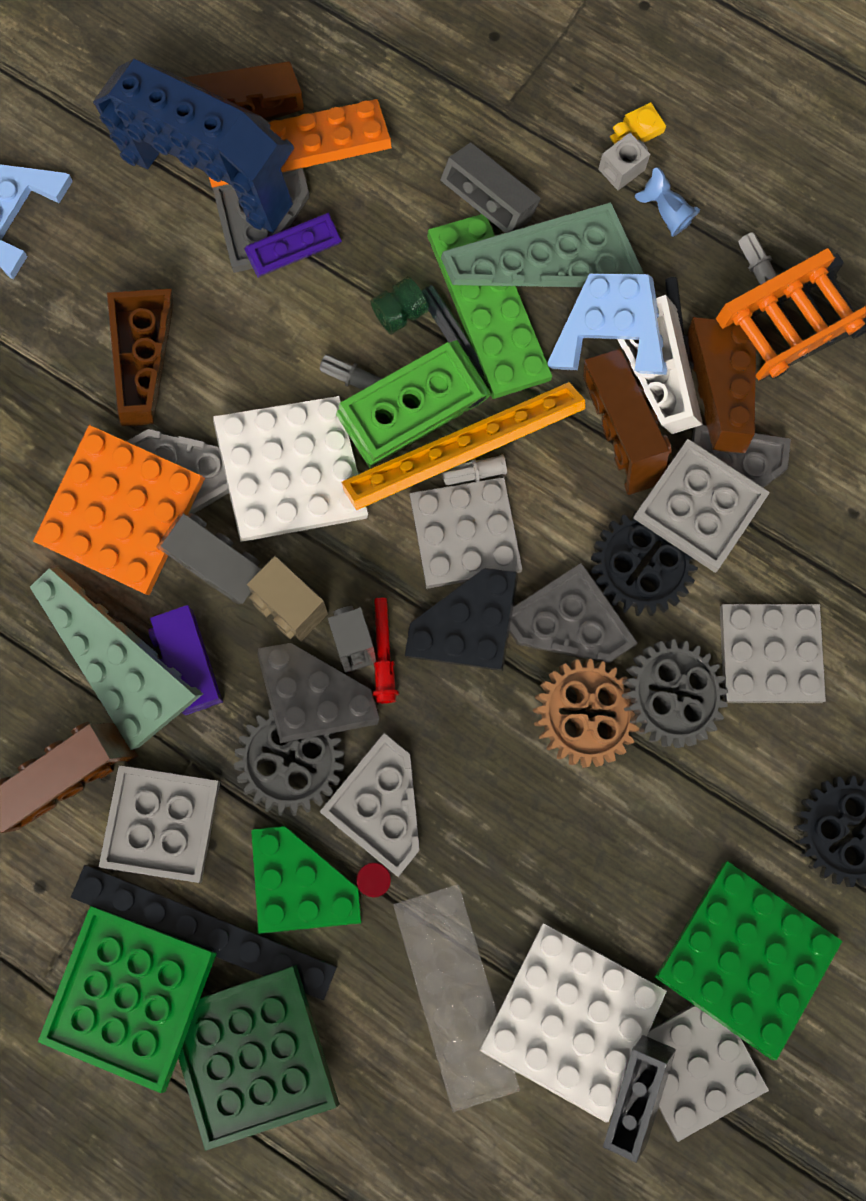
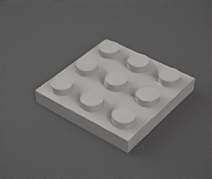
[633,439,770,573]
[410,477,522,589]
[720,604,826,703]
[99,765,220,883]
[647,1005,769,1142]

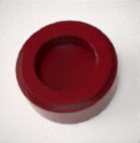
[357,863,391,898]

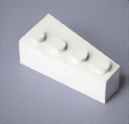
[617,295,703,434]

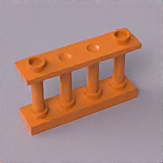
[716,248,866,381]

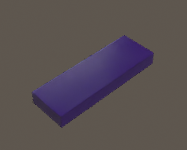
[244,213,342,278]

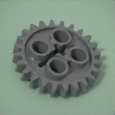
[622,639,728,748]
[234,709,344,816]

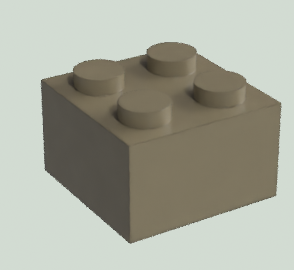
[247,556,328,641]

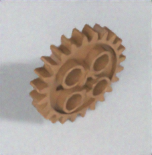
[533,659,640,768]

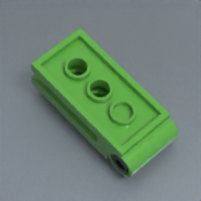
[336,340,491,468]

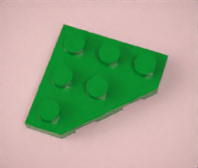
[251,827,362,934]

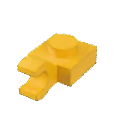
[610,102,666,144]

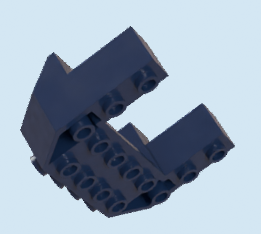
[93,59,294,233]

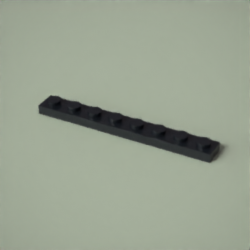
[70,865,338,1001]

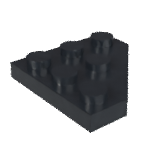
[405,568,518,671]

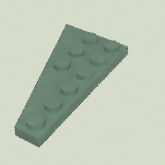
[441,202,644,287]
[30,567,203,750]

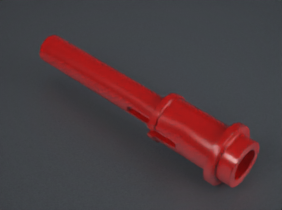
[372,598,399,704]

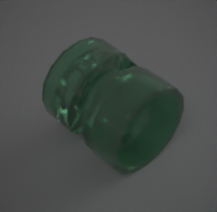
[370,276,429,335]

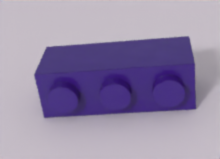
[148,605,223,715]

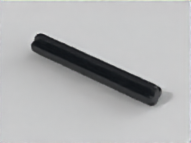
[420,285,490,389]

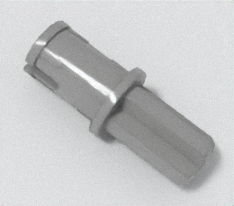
[739,232,777,285]
[442,454,507,486]

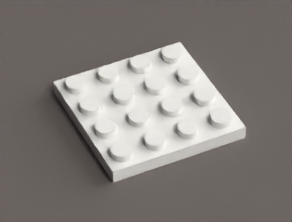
[213,396,368,542]
[479,923,667,1122]

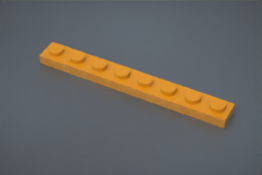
[341,382,586,510]

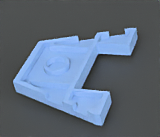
[0,164,73,280]
[548,274,667,375]

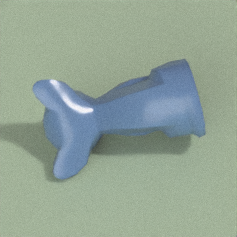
[635,167,700,237]

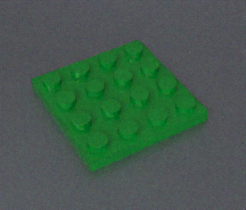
[655,861,842,1060]
[38,906,216,1093]

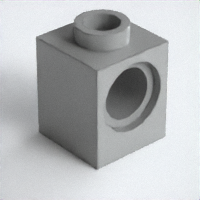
[598,133,650,191]

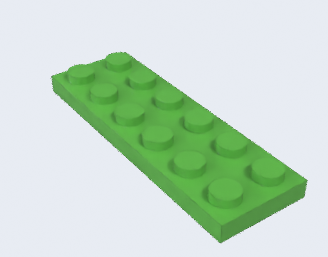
[427,214,552,399]

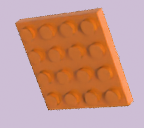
[33,425,205,595]

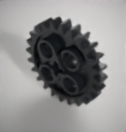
[591,511,698,616]
[794,776,866,887]

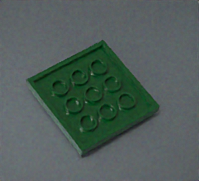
[178,965,340,1151]

